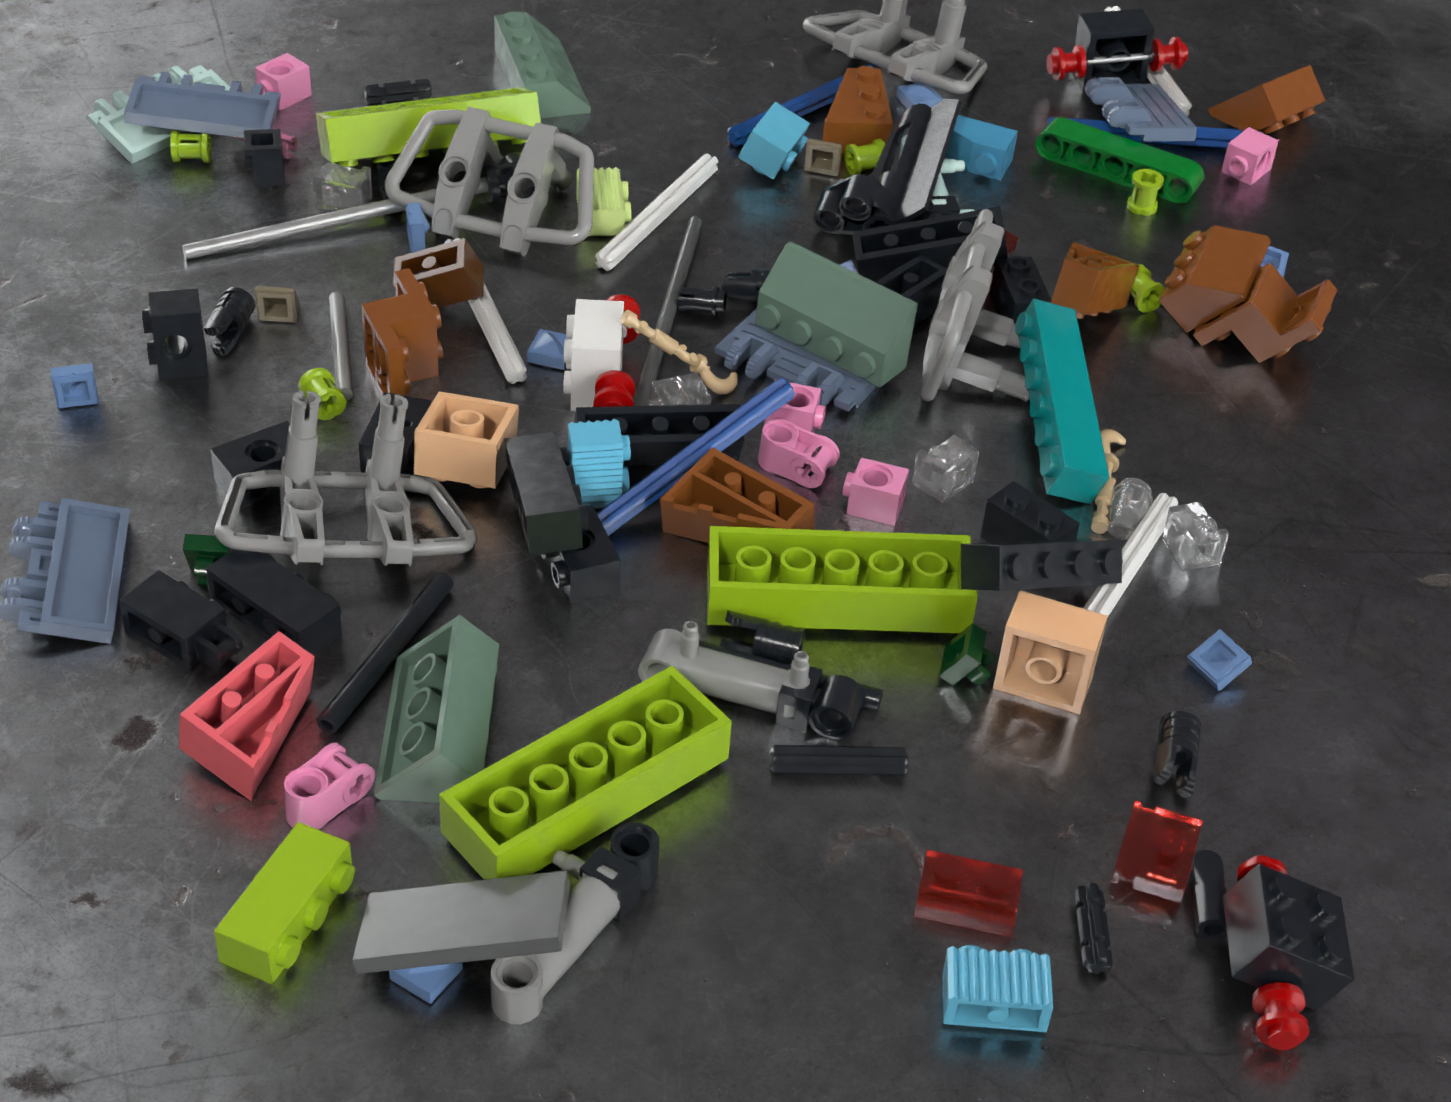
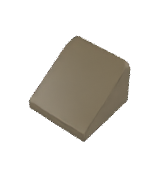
[804,139,843,177]
[255,286,300,323]

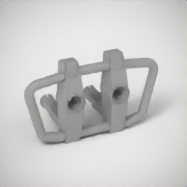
[803,0,987,94]
[385,107,594,256]
[920,209,1029,402]
[215,391,478,566]

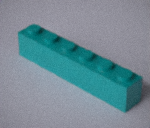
[1015,299,1110,504]

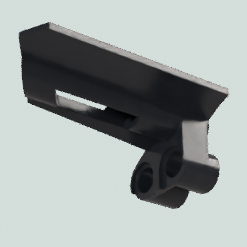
[813,98,962,235]

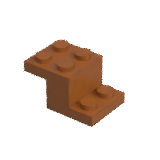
[1193,262,1337,363]
[361,268,443,396]

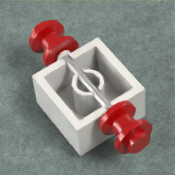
[563,294,640,411]

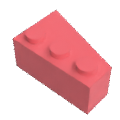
[179,631,315,801]

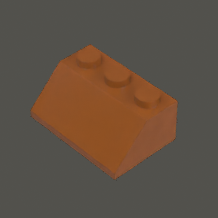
[1207,64,1325,134]
[1159,225,1271,333]

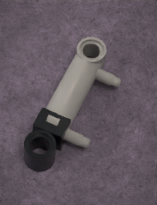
[638,621,865,740]
[491,822,659,1024]

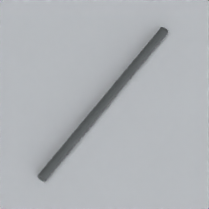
[634,216,703,406]

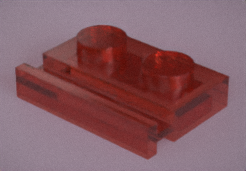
[1111,800,1203,903]
[914,850,1023,937]

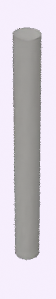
[329,292,353,400]

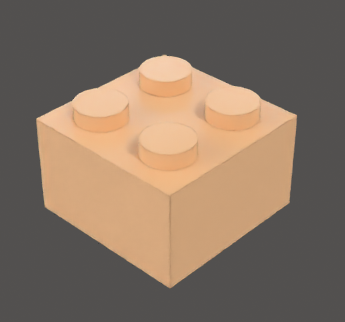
[414,391,519,489]
[993,590,1108,715]

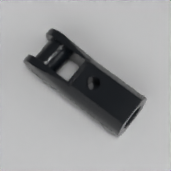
[1189,850,1227,940]

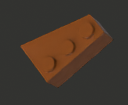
[823,66,893,158]
[1051,242,1139,319]
[660,447,815,543]

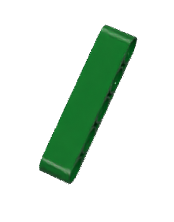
[1035,117,1204,204]

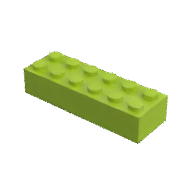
[315,87,541,167]
[707,526,978,633]
[439,665,732,880]

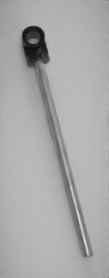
[182,152,535,260]

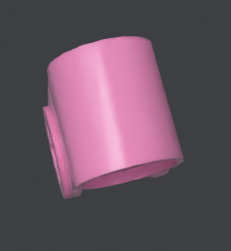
[758,419,840,488]
[284,743,375,830]

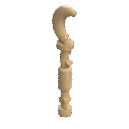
[620,310,738,394]
[1091,429,1126,534]

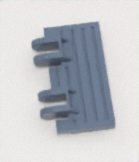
[124,72,281,138]
[1084,77,1197,141]
[715,309,877,411]
[0,498,130,644]

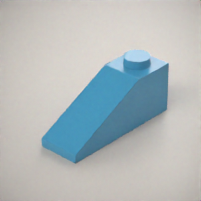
[930,107,1018,181]

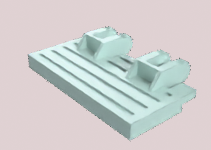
[87,65,230,164]

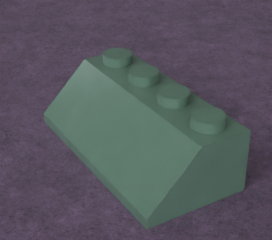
[494,11,591,119]
[755,241,918,387]
[374,615,499,803]

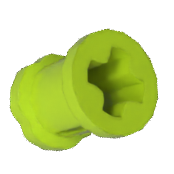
[170,130,212,163]
[844,139,885,175]
[1127,169,1164,216]
[1130,264,1165,313]
[298,367,347,420]

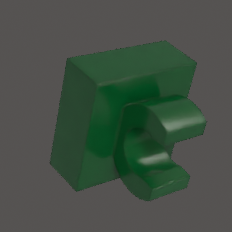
[182,534,234,587]
[939,623,995,685]

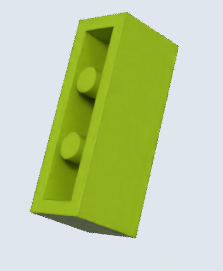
[214,822,355,984]

